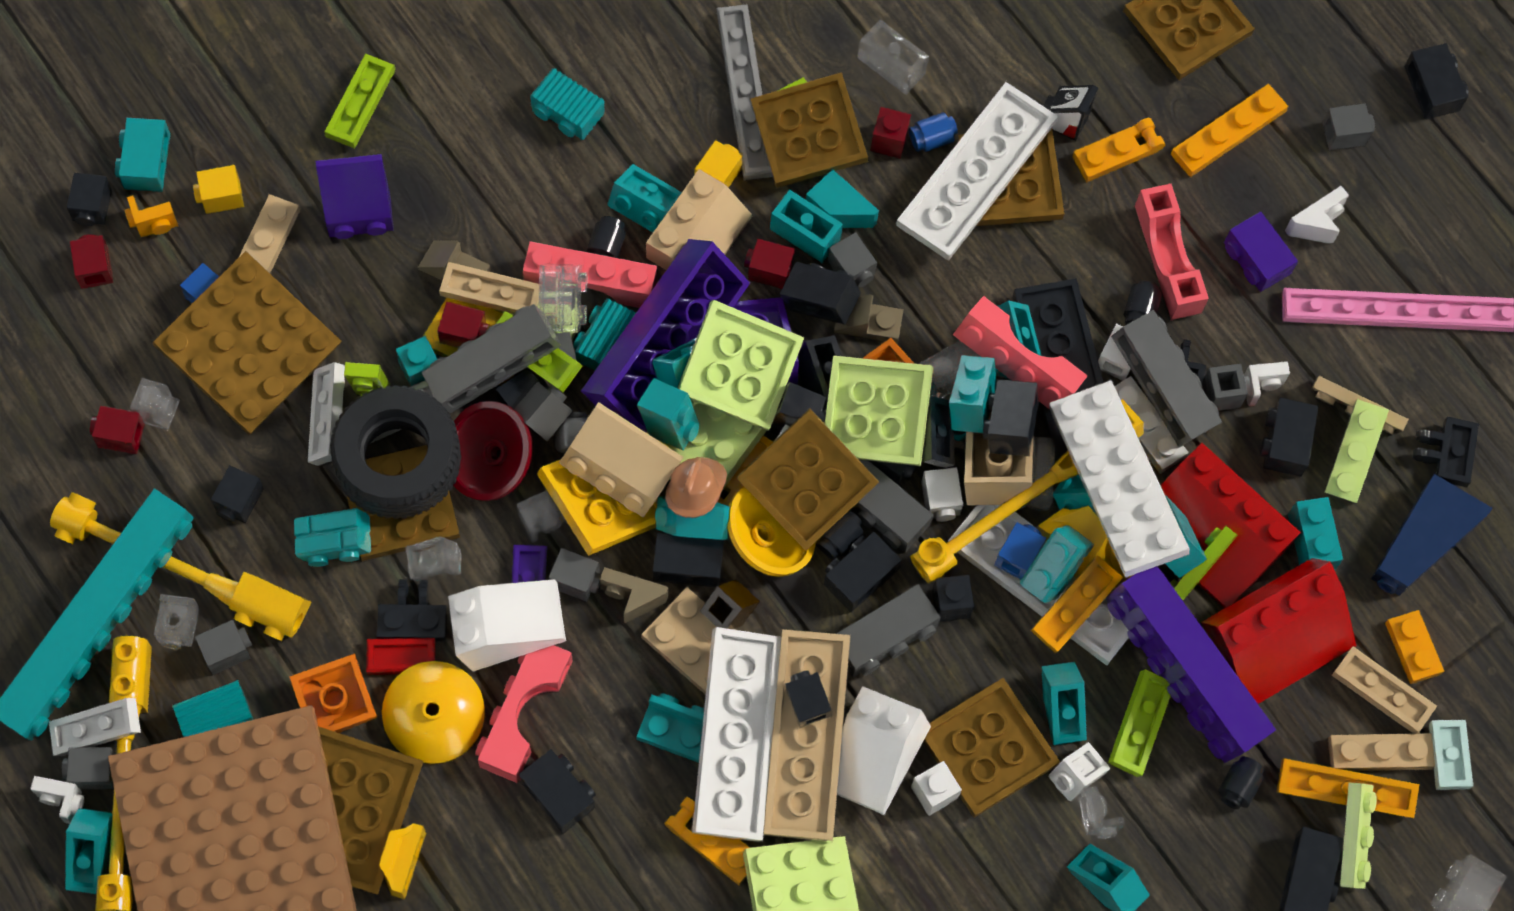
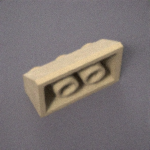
[646,169,752,270]
[559,402,683,517]
[964,412,1033,505]

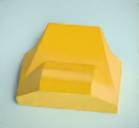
[1037,506,1108,578]
[379,823,426,899]

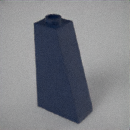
[1371,474,1492,596]

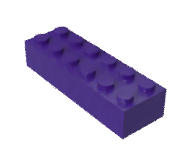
[581,239,750,432]
[1105,566,1276,763]

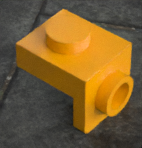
[125,196,178,237]

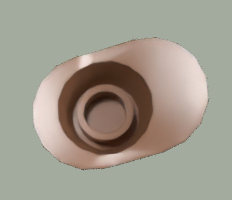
[665,457,727,518]

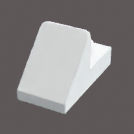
[1285,186,1349,244]

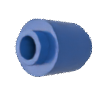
[909,112,958,152]

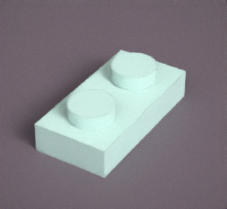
[1429,720,1473,790]

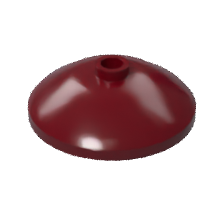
[453,401,532,501]

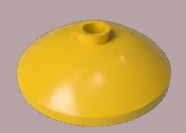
[727,487,815,577]
[382,661,485,764]

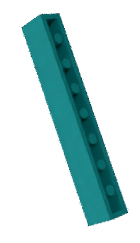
[0,488,194,741]

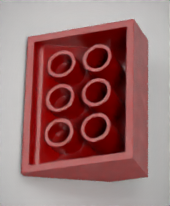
[1160,443,1301,609]
[1201,558,1356,704]

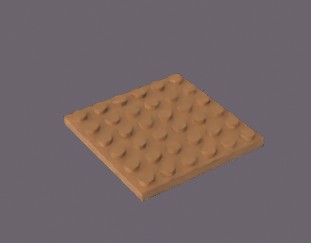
[108,705,357,911]

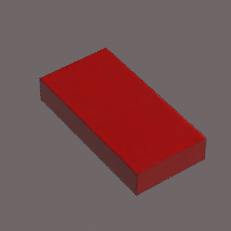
[366,638,436,675]

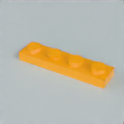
[1171,84,1289,177]
[1276,758,1420,818]

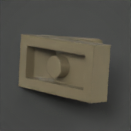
[418,241,491,280]
[834,294,904,344]
[600,567,668,623]

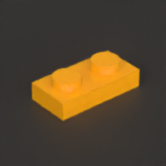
[1385,610,1444,684]

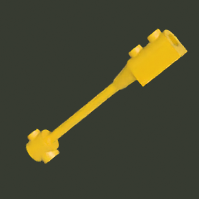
[910,399,1144,583]
[50,492,311,641]
[96,636,152,911]

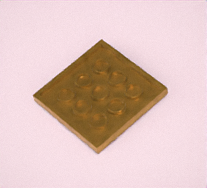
[153,251,342,436]
[318,726,423,895]

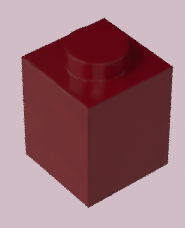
[870,107,911,159]
[70,234,114,289]
[744,239,795,289]
[437,302,490,348]
[89,406,145,454]

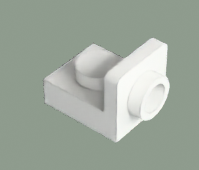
[1244,362,1290,406]
[1049,742,1110,801]
[31,776,84,824]

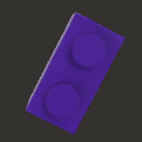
[1224,211,1298,292]

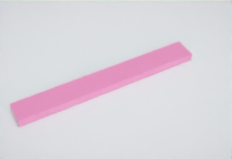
[1282,288,1514,332]

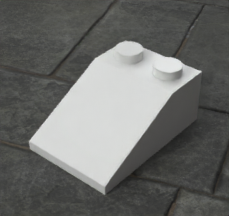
[448,579,566,671]
[837,686,931,815]

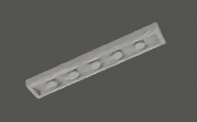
[717,4,773,180]

